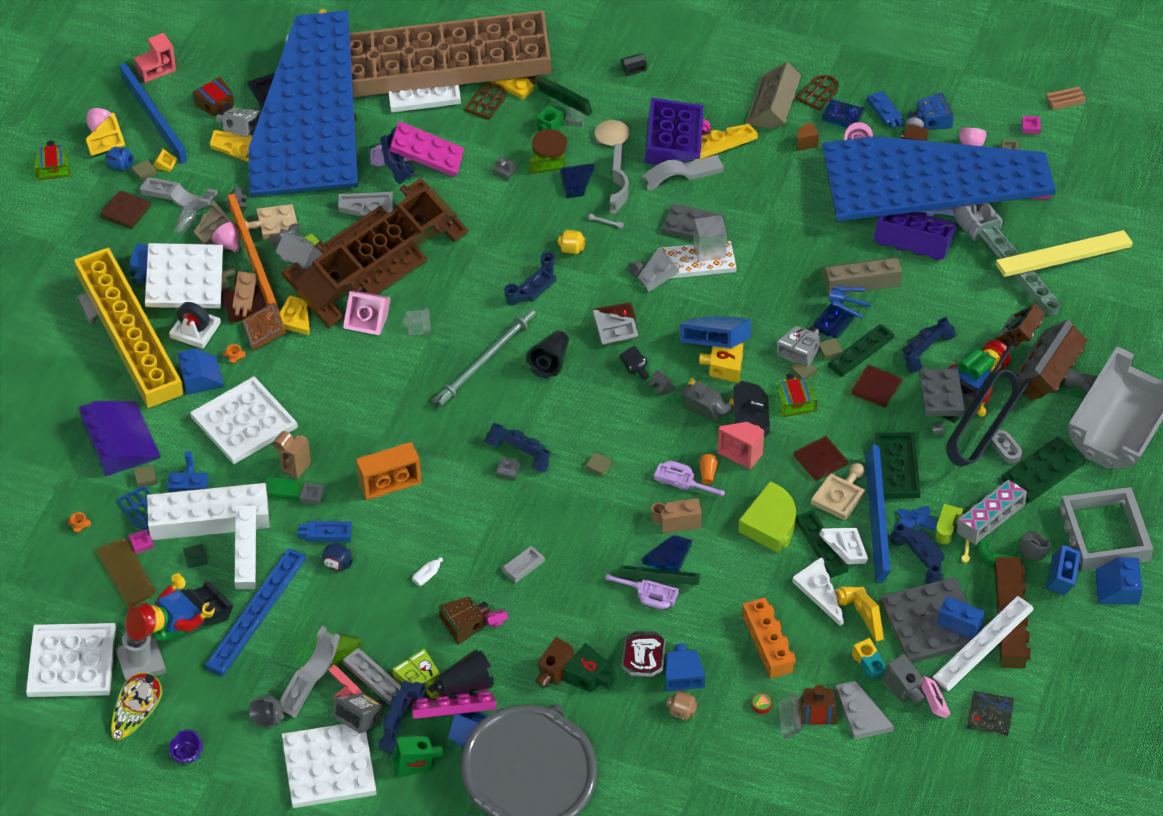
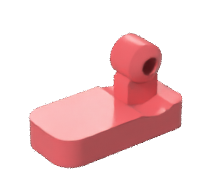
[328,664,362,700]

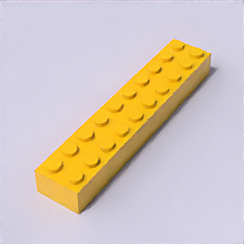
[74,247,183,408]

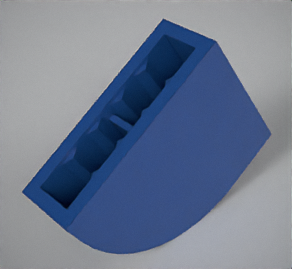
[680,316,751,348]

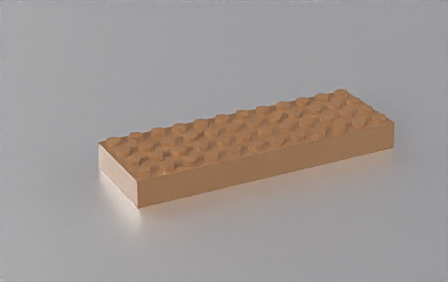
[350,10,552,97]

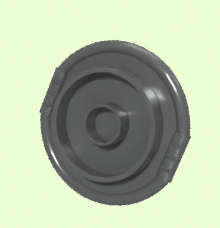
[460,704,598,816]

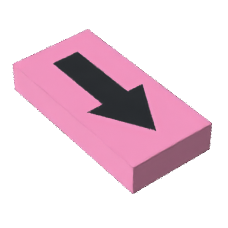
[922,676,951,718]

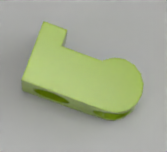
[935,504,963,544]

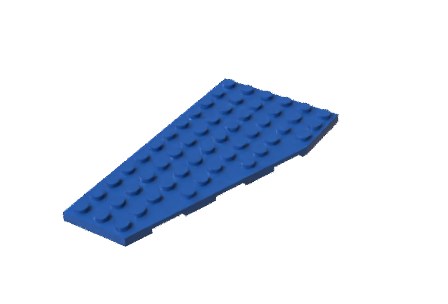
[248,10,358,197]
[822,136,1055,222]

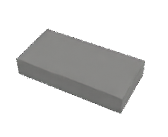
[502,546,545,583]

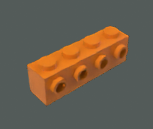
[742,597,796,679]

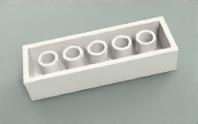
[147,483,270,540]

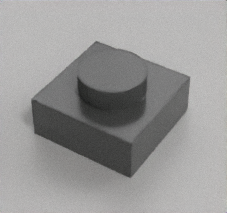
[300,483,324,505]

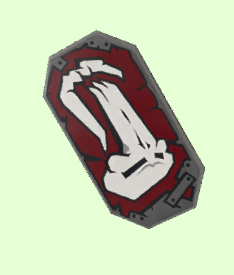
[621,631,666,677]

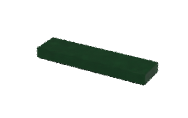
[535,75,592,116]
[828,324,894,377]
[795,510,848,578]
[619,565,700,585]

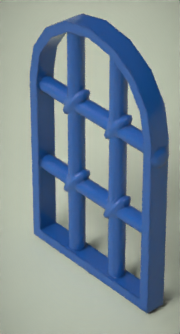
[117,486,151,530]

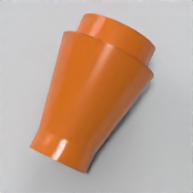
[699,454,718,485]

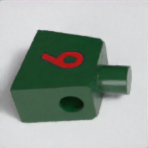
[562,643,614,692]

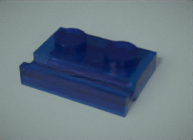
[822,99,864,128]
[813,303,856,339]

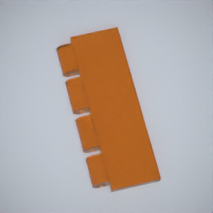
[96,539,156,608]

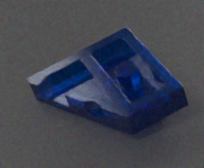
[560,163,594,198]
[642,535,692,571]

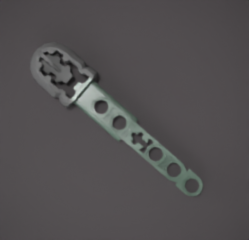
[953,203,1061,316]

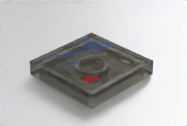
[967,691,1014,736]

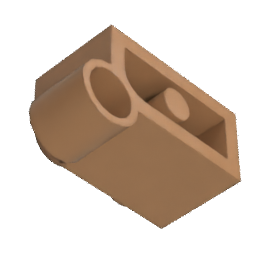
[272,431,311,479]
[651,498,702,534]

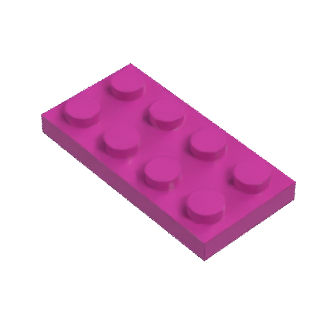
[389,121,464,177]
[411,690,497,719]

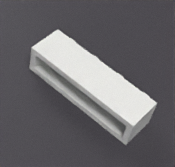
[235,506,256,589]

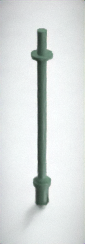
[432,309,536,408]

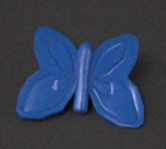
[897,506,937,530]

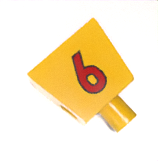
[699,343,743,383]

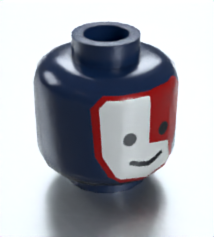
[322,543,353,572]

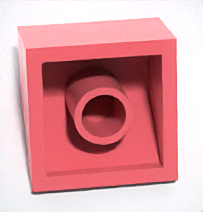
[717,422,764,470]

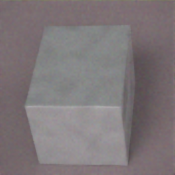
[693,215,727,262]

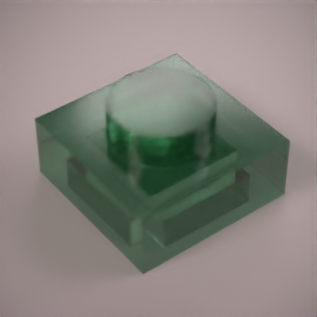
[183,544,207,569]

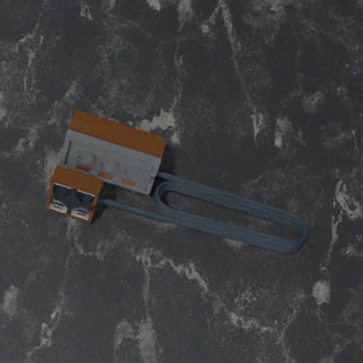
[946,303,1088,467]

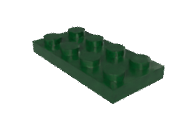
[875,432,921,499]
[1001,437,1085,503]

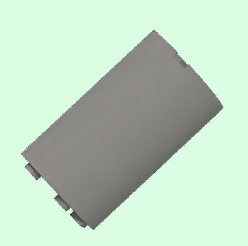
[1068,346,1163,469]

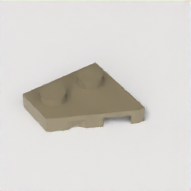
[194,201,234,245]

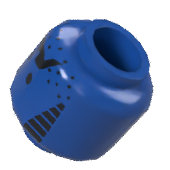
[105,146,134,171]

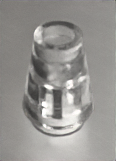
[174,206,197,234]

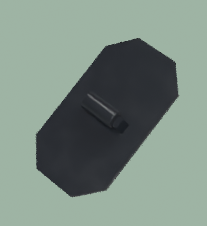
[733,381,770,437]

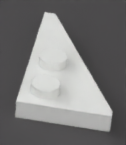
[792,558,844,626]

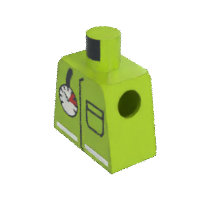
[393,649,440,699]

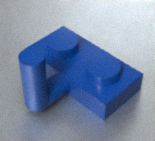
[167,451,209,493]

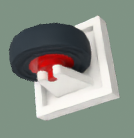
[169,302,221,349]

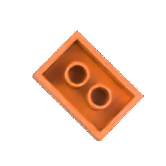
[356,442,421,500]

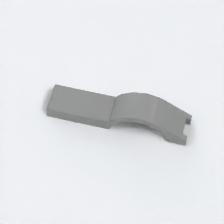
[610,144,629,215]
[642,155,724,191]
[139,177,218,210]
[279,626,340,718]

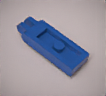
[867,91,903,129]
[297,521,352,542]

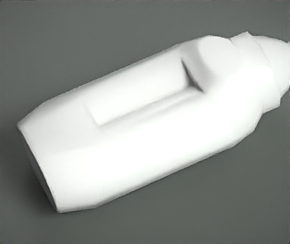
[412,557,443,586]

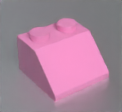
[343,291,391,335]

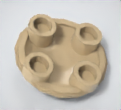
[594,120,630,148]

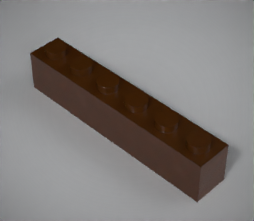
[994,557,1031,668]

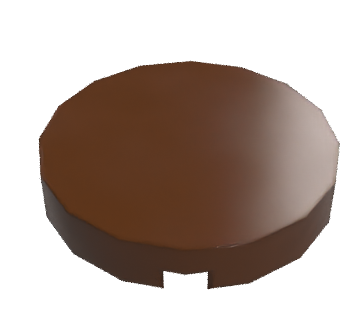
[532,129,567,159]

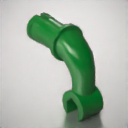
[975,534,1013,567]

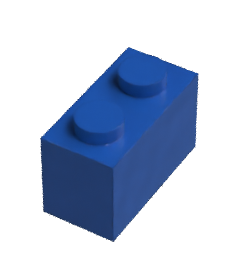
[1046,545,1081,595]
[937,596,985,639]

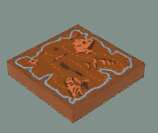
[242,303,286,350]

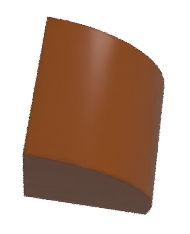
[797,122,819,151]

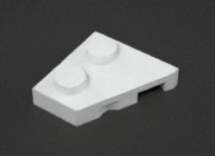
[819,528,868,564]

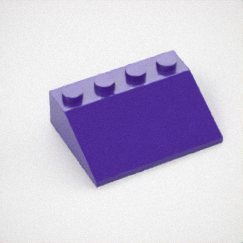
[644,97,704,165]
[873,212,959,260]
[78,401,161,477]

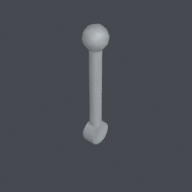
[587,214,624,229]

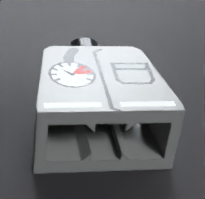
[216,108,261,136]
[777,326,819,367]

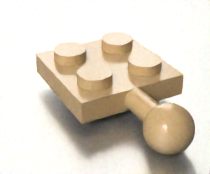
[235,204,297,240]
[811,463,865,521]

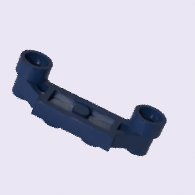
[380,126,415,184]
[504,252,556,306]
[902,317,957,373]
[485,423,551,472]
[890,523,945,584]
[378,680,425,755]

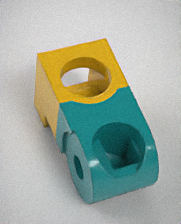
[851,638,886,680]

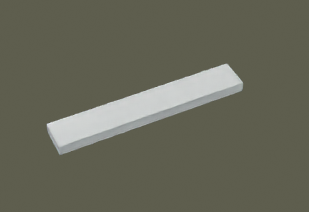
[933,596,1033,691]

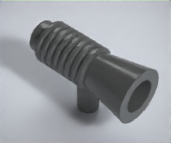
[1064,369,1098,391]

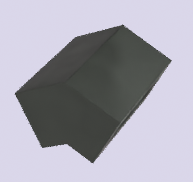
[620,53,647,76]

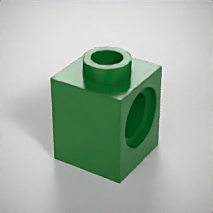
[536,105,563,131]

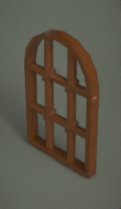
[796,75,839,111]
[465,83,506,120]

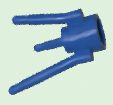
[828,285,871,319]

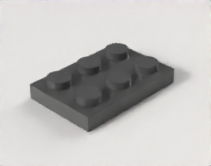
[662,203,725,241]
[919,369,964,416]

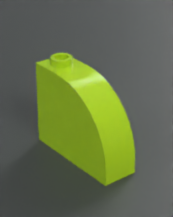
[738,481,796,553]

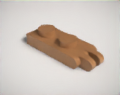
[232,271,257,317]

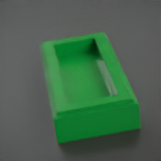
[265,477,305,501]

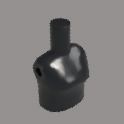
[619,346,650,381]

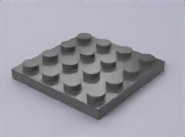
[880,577,981,663]

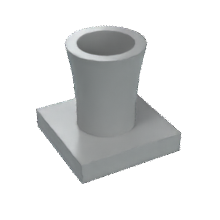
[115,632,166,681]

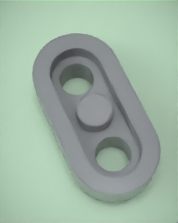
[991,430,1022,463]

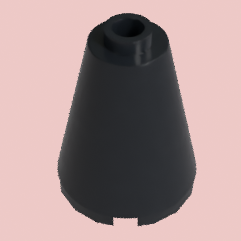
[526,330,569,379]
[434,649,494,695]

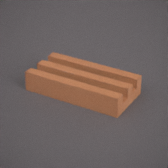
[1046,87,1086,110]

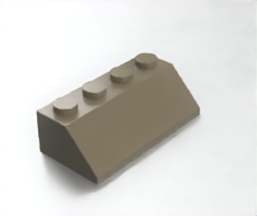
[746,62,801,129]
[820,257,902,296]

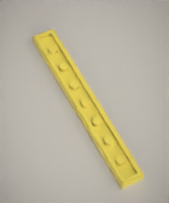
[995,230,1133,277]

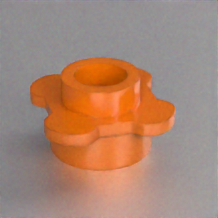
[223,344,246,363]
[67,512,91,533]

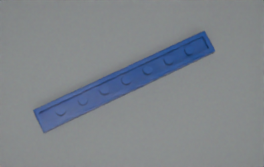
[119,63,187,164]
[865,445,890,583]
[205,548,306,677]

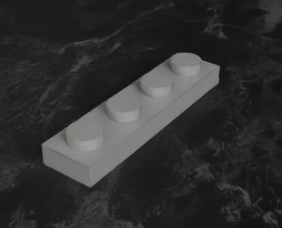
[343,648,414,705]

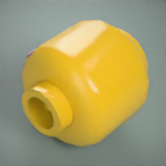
[558,230,586,255]

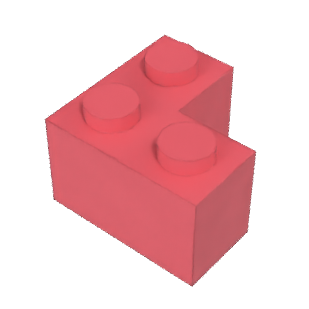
[134,33,176,83]

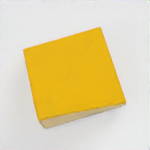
[152,149,178,172]

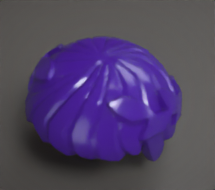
[169,729,203,764]

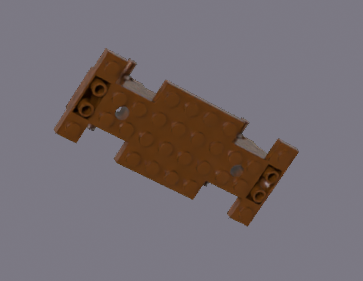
[281,178,468,329]

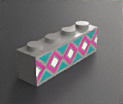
[957,480,1027,545]

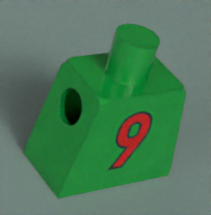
[392,736,443,778]

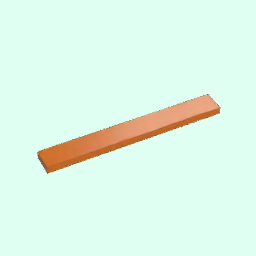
[228,194,277,306]

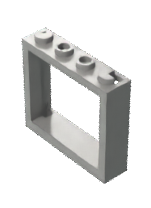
[1059,487,1153,571]

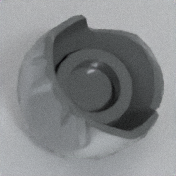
[268,223,301,248]
[1020,531,1051,561]
[249,695,285,728]

